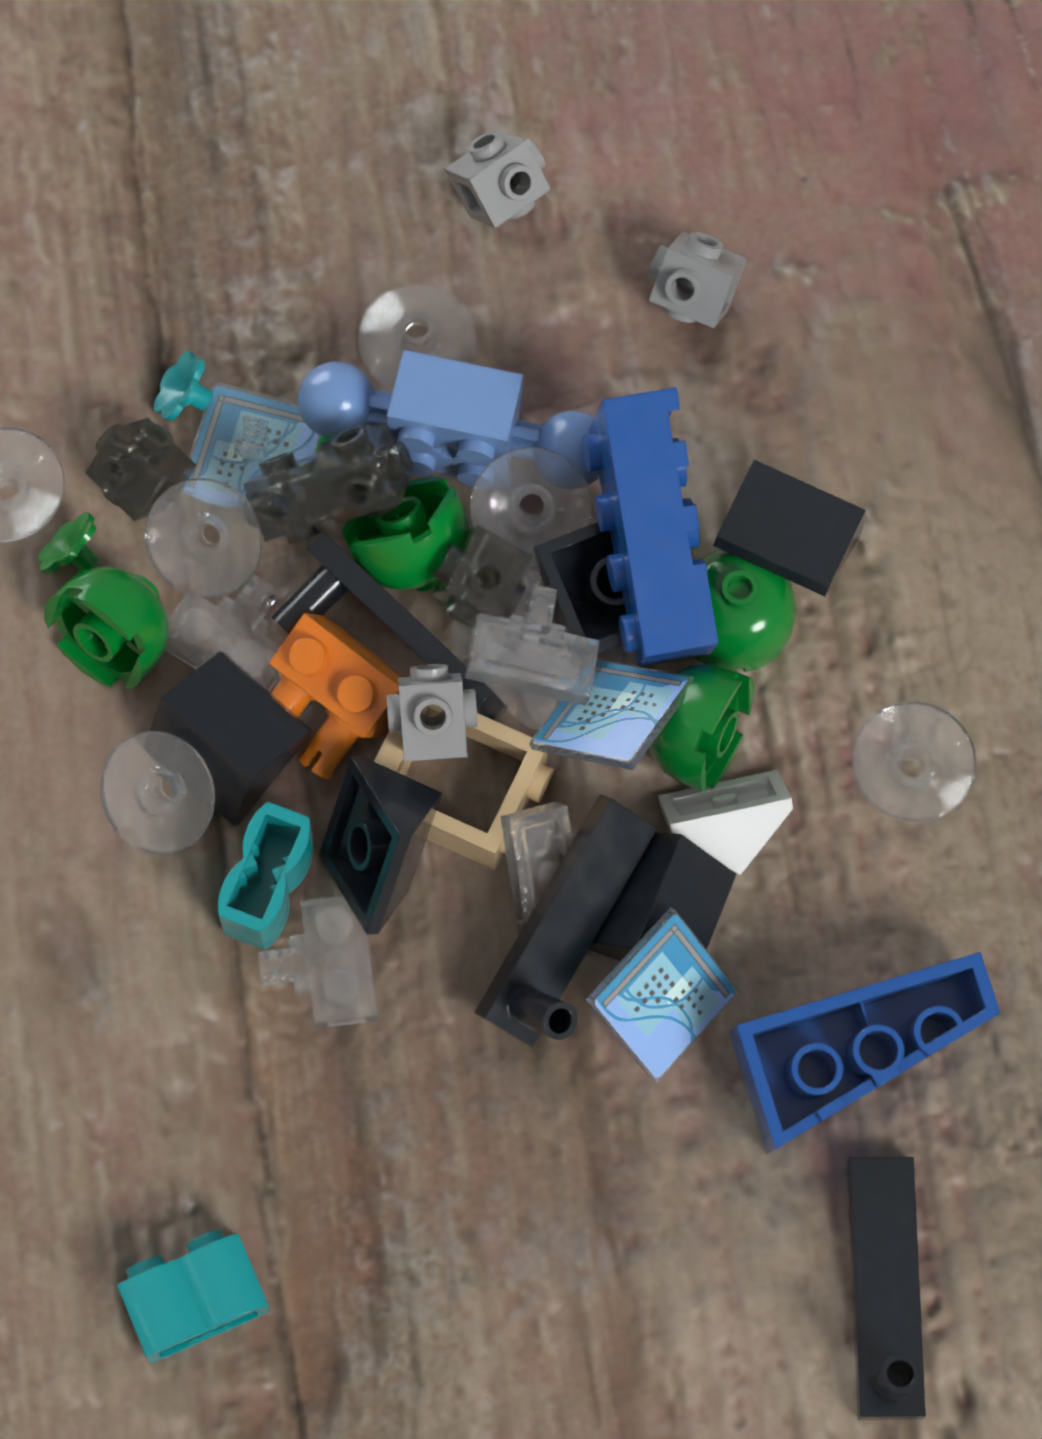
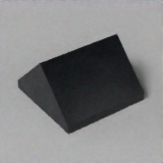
[713,460,866,597]
[534,522,627,662]
[145,651,313,826]
[319,756,443,935]
[589,832,736,965]

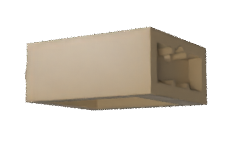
[374,705,554,870]

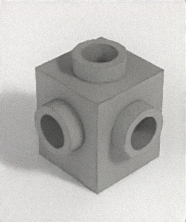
[444,130,551,229]
[648,232,748,328]
[387,664,478,762]

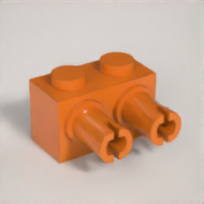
[269,613,405,781]

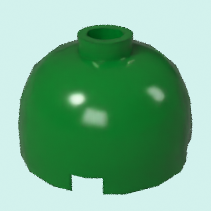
[342,477,469,592]
[694,550,797,672]
[44,566,169,690]
[647,664,755,792]

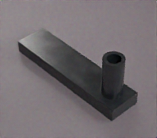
[271,532,506,720]
[474,794,657,1047]
[847,1157,926,1420]

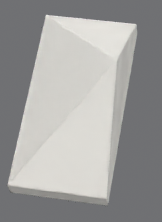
[658,770,793,875]

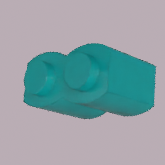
[218,802,314,950]
[117,1230,270,1364]

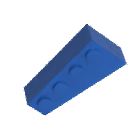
[582,387,719,667]
[729,952,1000,1154]

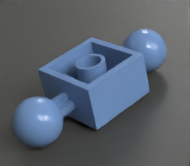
[298,350,599,488]

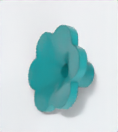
[154,351,213,421]

